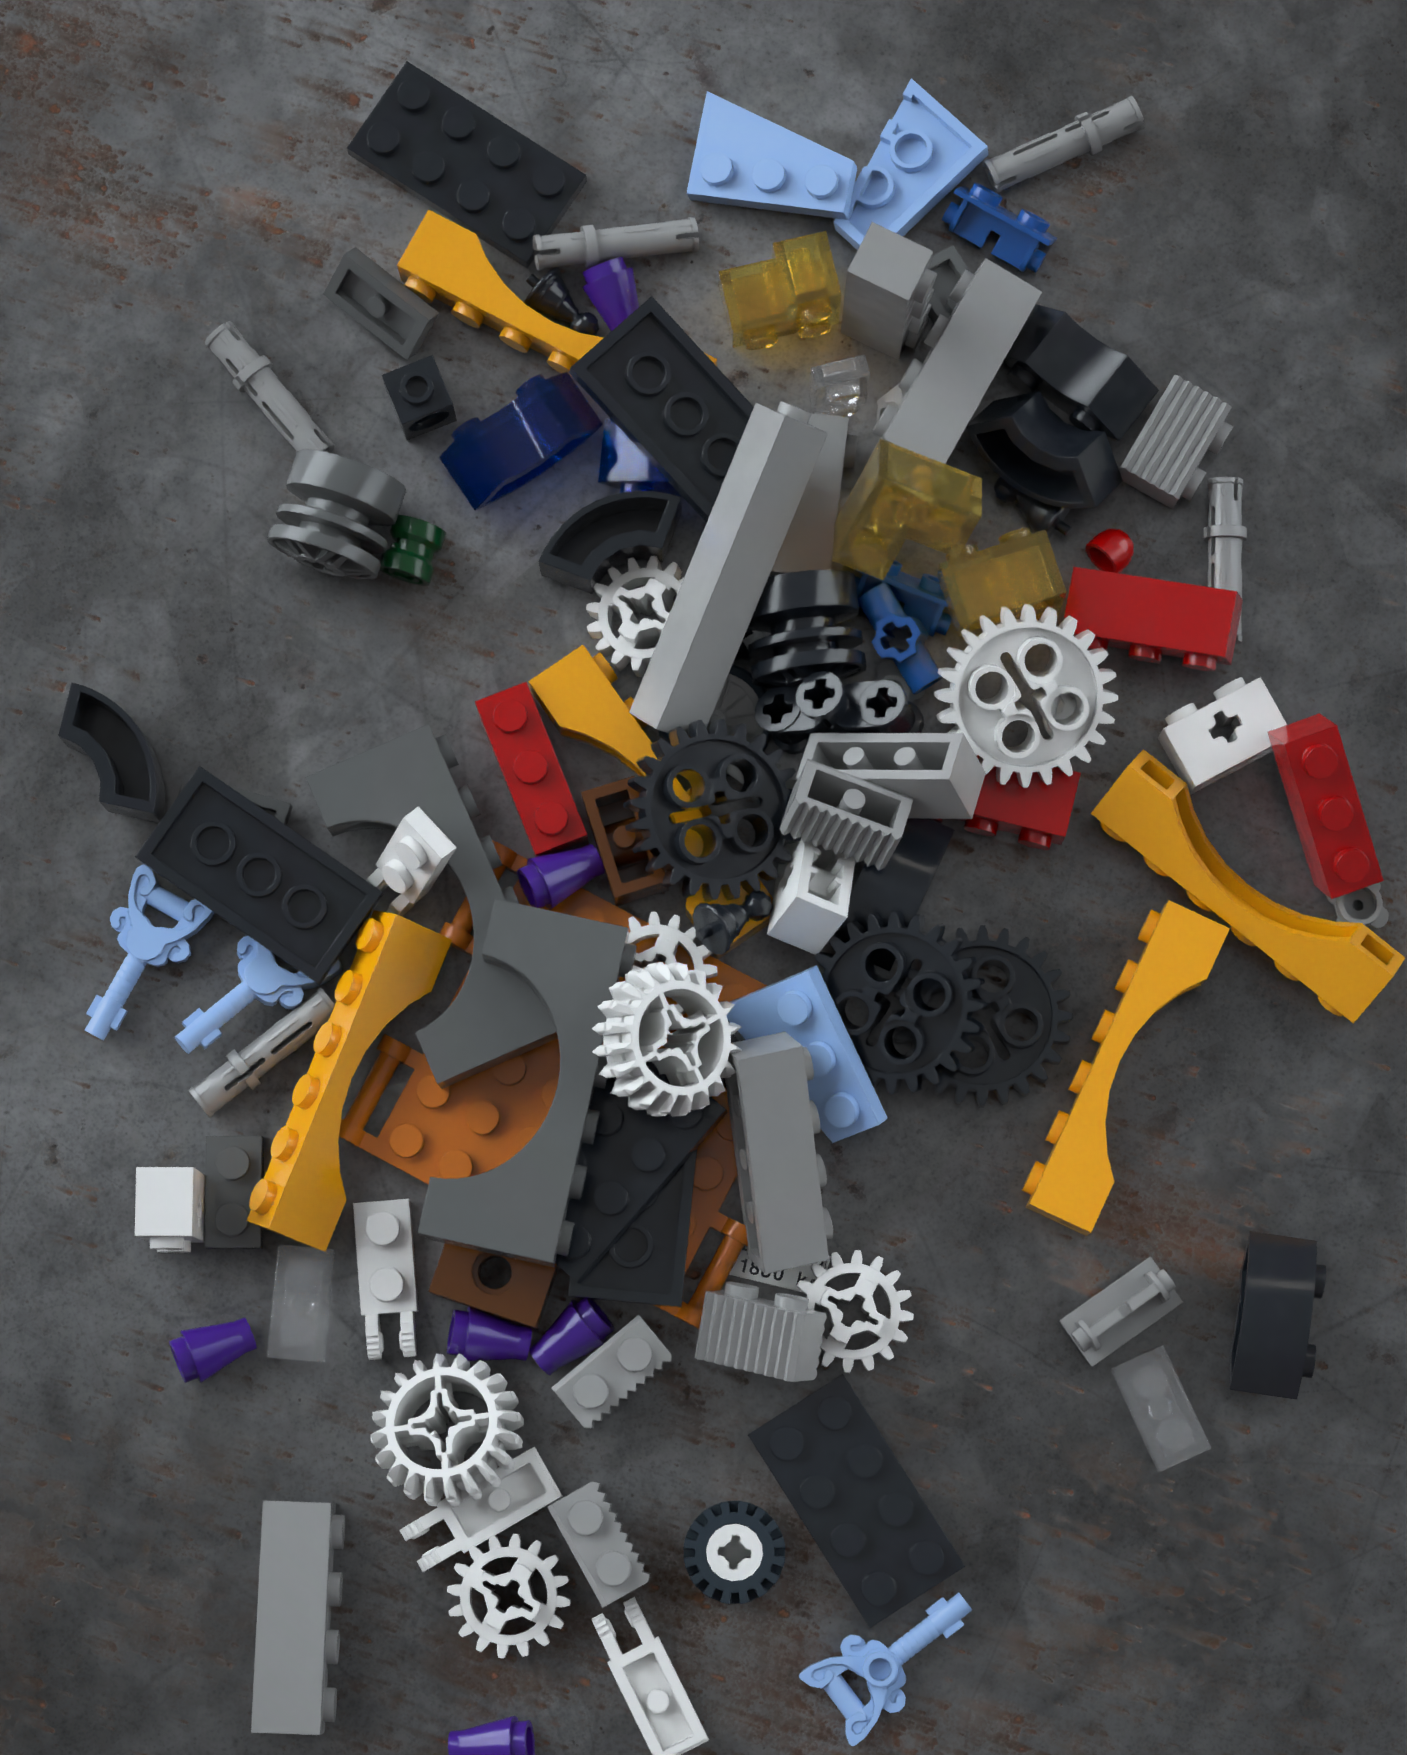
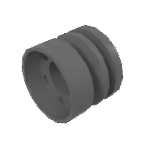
[267,449,406,580]

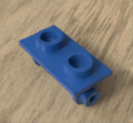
[942,182,1057,273]
[853,553,962,637]

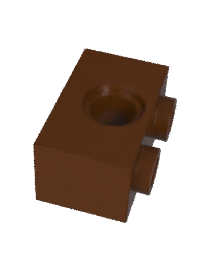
[581,776,669,907]
[428,1243,559,1330]

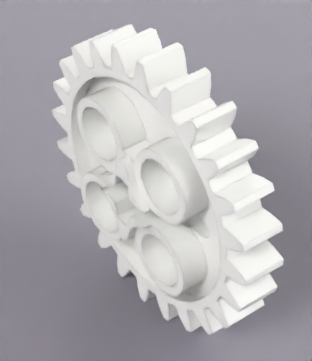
[934,604,1118,788]

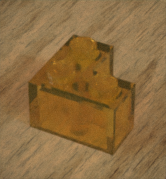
[718,231,842,350]
[832,439,982,580]
[937,527,1067,637]

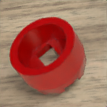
[1085,528,1134,573]

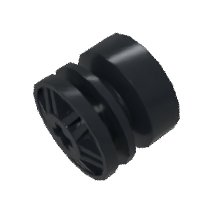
[747,569,867,688]

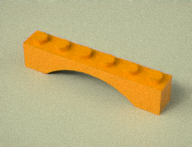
[397,209,717,378]
[528,645,773,959]
[1091,749,1405,1024]
[1022,900,1230,1236]
[246,910,452,1252]

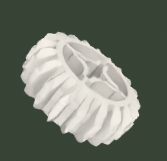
[591,962,742,1117]
[370,1353,524,1507]

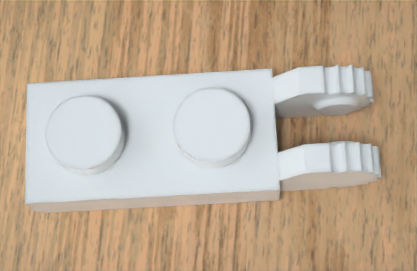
[366,806,457,917]
[353,1199,419,1360]
[399,1447,563,1572]
[592,1597,709,1755]

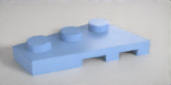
[834,78,989,250]
[687,91,857,220]

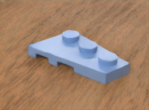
[726,965,888,1143]

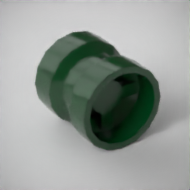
[380,515,447,586]

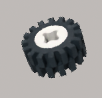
[683,1501,785,1604]

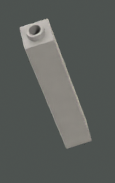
[629,401,828,736]

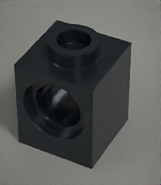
[382,355,457,440]

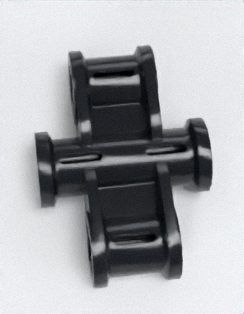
[755,671,924,754]

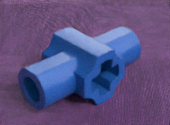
[858,582,943,695]

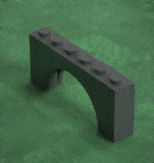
[305,724,558,1089]
[417,899,637,1267]

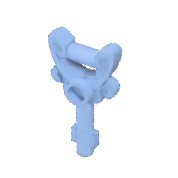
[85,864,214,1041]
[175,936,342,1054]
[799,1592,972,1746]

